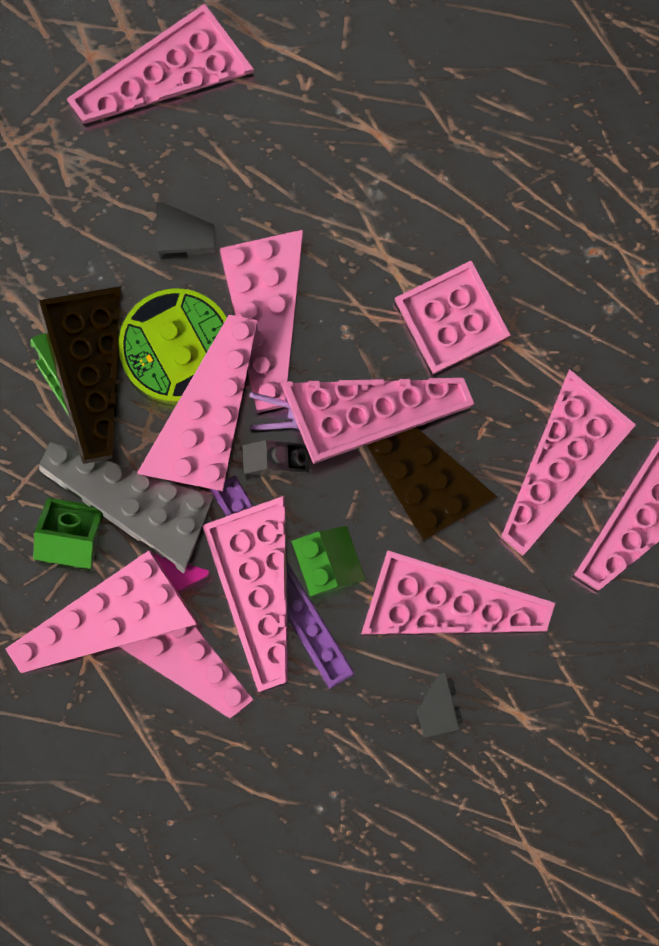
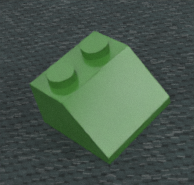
[33,497,103,569]
[291,526,366,599]

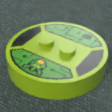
[118,288,227,406]

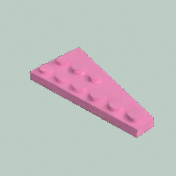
[220,230,303,413]
[137,315,257,491]
[501,369,636,556]
[5,550,198,673]
[361,550,555,635]

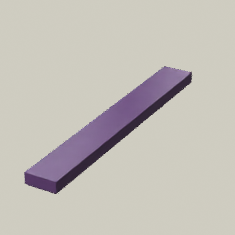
[210,475,355,689]

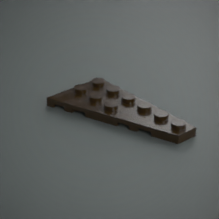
[37,286,121,464]
[358,379,498,542]

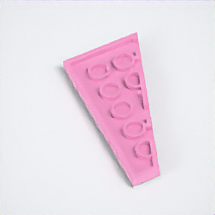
[67,3,254,124]
[281,378,474,464]
[573,440,659,591]
[202,496,288,692]
[119,626,254,719]

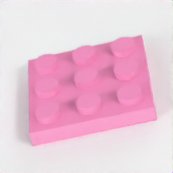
[395,260,511,375]

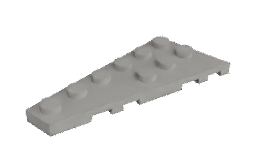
[39,442,214,573]

